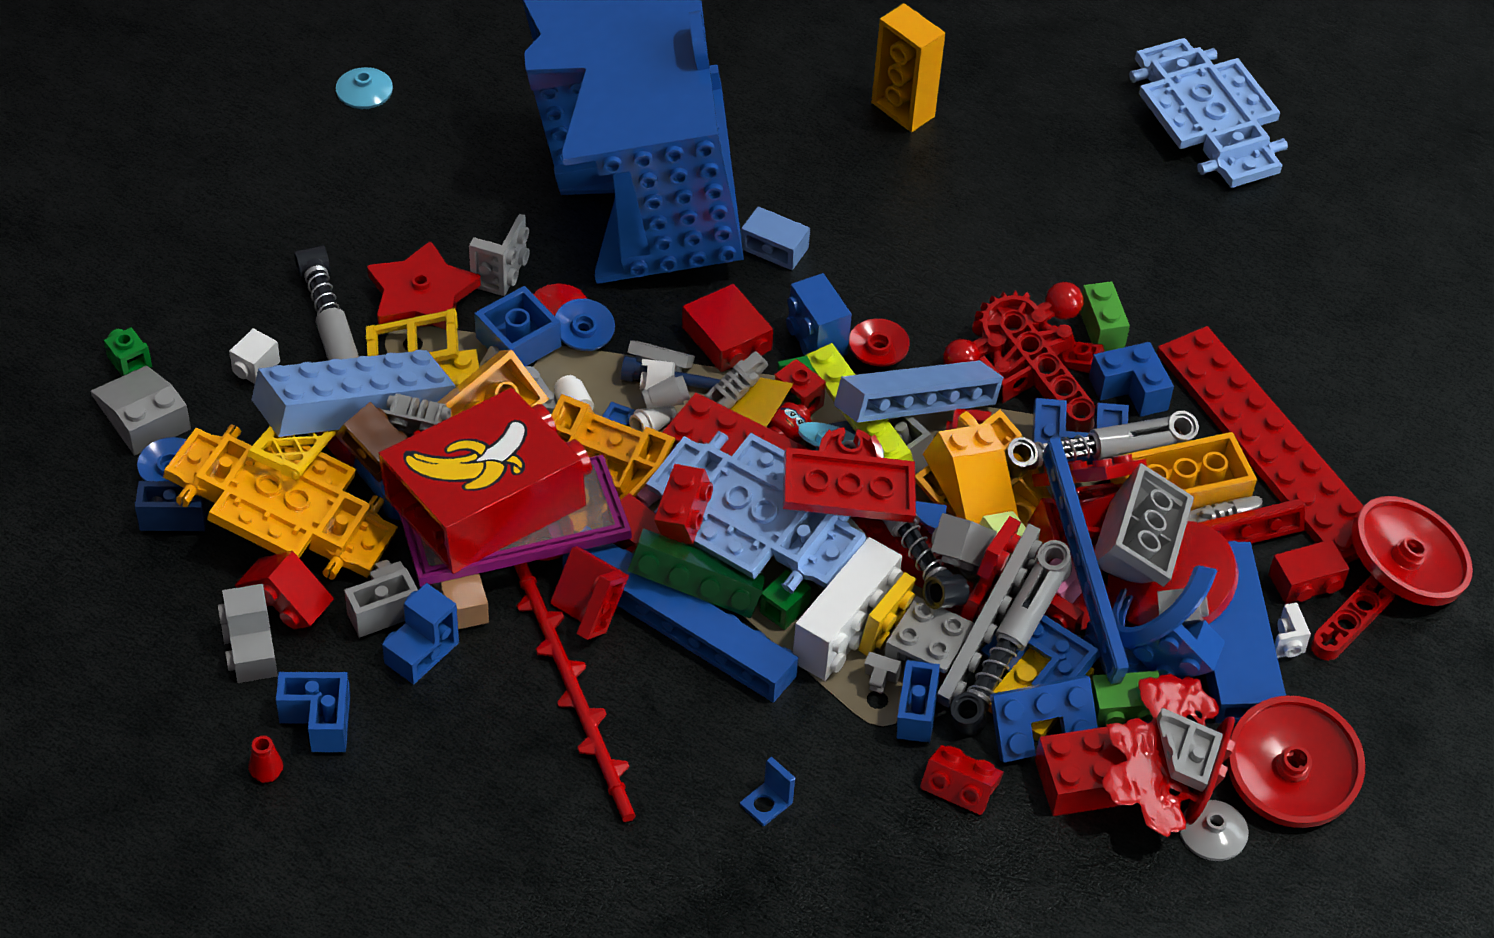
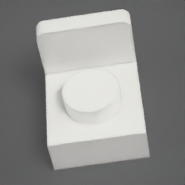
[1274,602,1311,658]

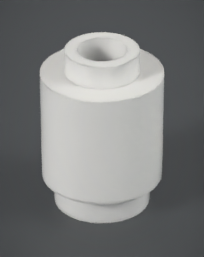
[554,375,594,410]

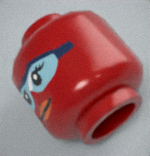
[767,402,812,444]

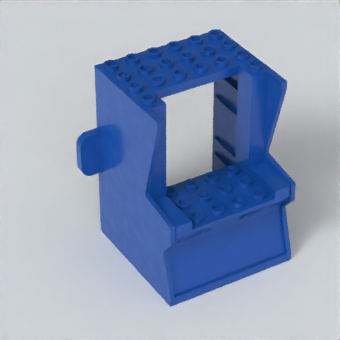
[522,0,744,284]

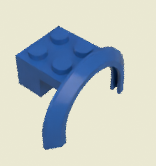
[1112,565,1225,679]

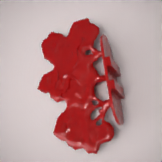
[1102,673,1236,837]

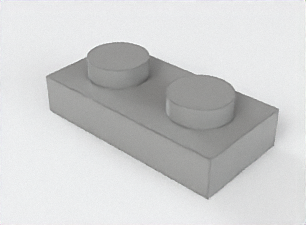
[627,341,695,372]

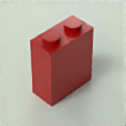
[682,284,773,372]

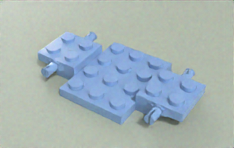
[1129,38,1288,188]
[646,431,866,594]

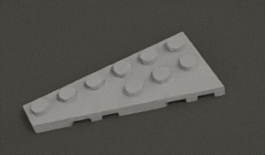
[937,524,1043,708]

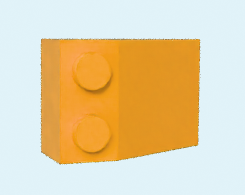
[923,423,1019,524]

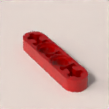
[1311,575,1396,661]

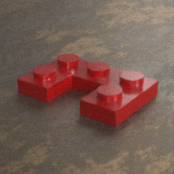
[1032,454,1147,487]
[960,516,1021,622]

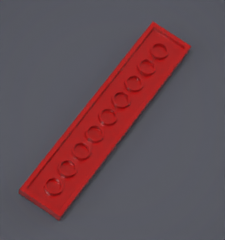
[1156,326,1364,563]

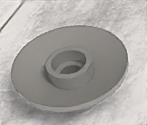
[1179,800,1248,861]

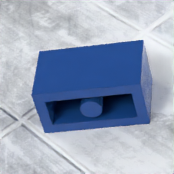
[897,660,940,743]

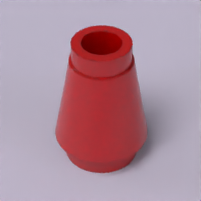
[249,736,283,783]

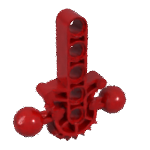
[943,281,1095,433]

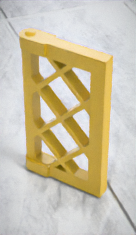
[247,426,339,480]

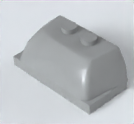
[1095,463,1194,587]

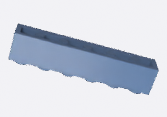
[834,360,1004,423]

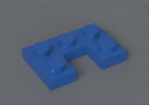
[1032,398,1129,465]
[981,615,1101,686]
[990,675,1098,762]

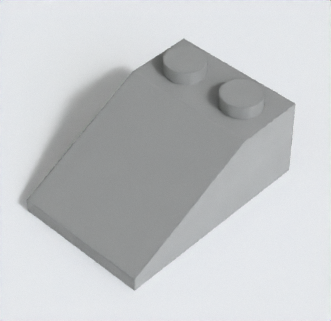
[91,366,191,456]

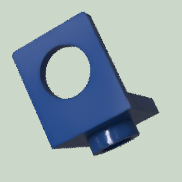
[740,757,795,826]

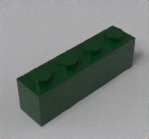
[627,528,765,619]

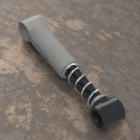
[294,245,359,361]
[1004,411,1199,478]
[843,440,970,609]
[951,540,1072,736]

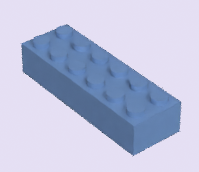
[252,350,456,437]

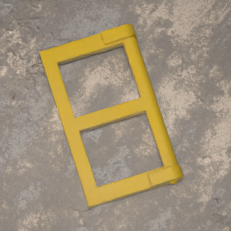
[366,308,459,362]

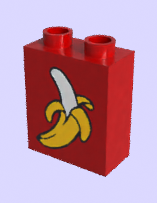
[378,388,592,574]

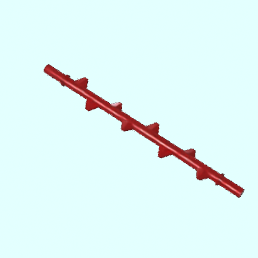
[514,562,636,822]

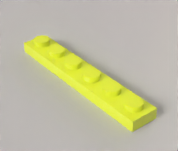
[805,343,914,461]

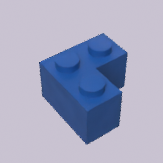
[1089,342,1174,417]
[382,583,459,685]
[276,672,350,752]

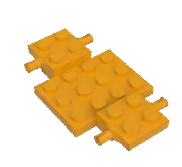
[163,425,398,580]

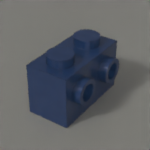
[135,481,208,531]

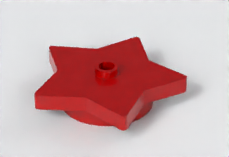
[367,242,481,330]

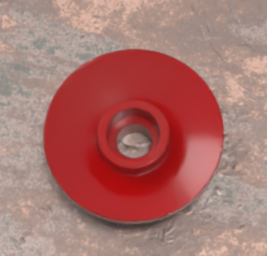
[849,319,910,367]

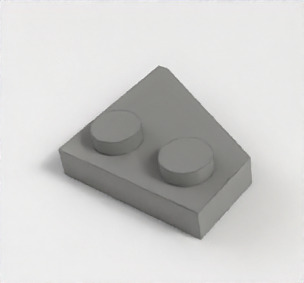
[1156,708,1223,792]

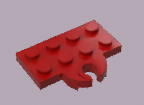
[783,428,916,523]

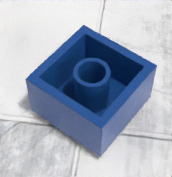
[786,273,852,357]
[474,286,561,366]

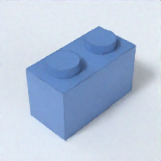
[741,206,810,270]

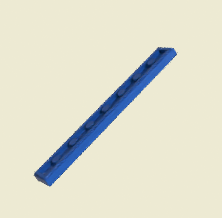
[1042,438,1129,684]

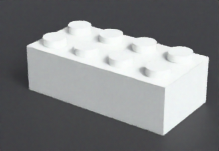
[793,537,903,681]

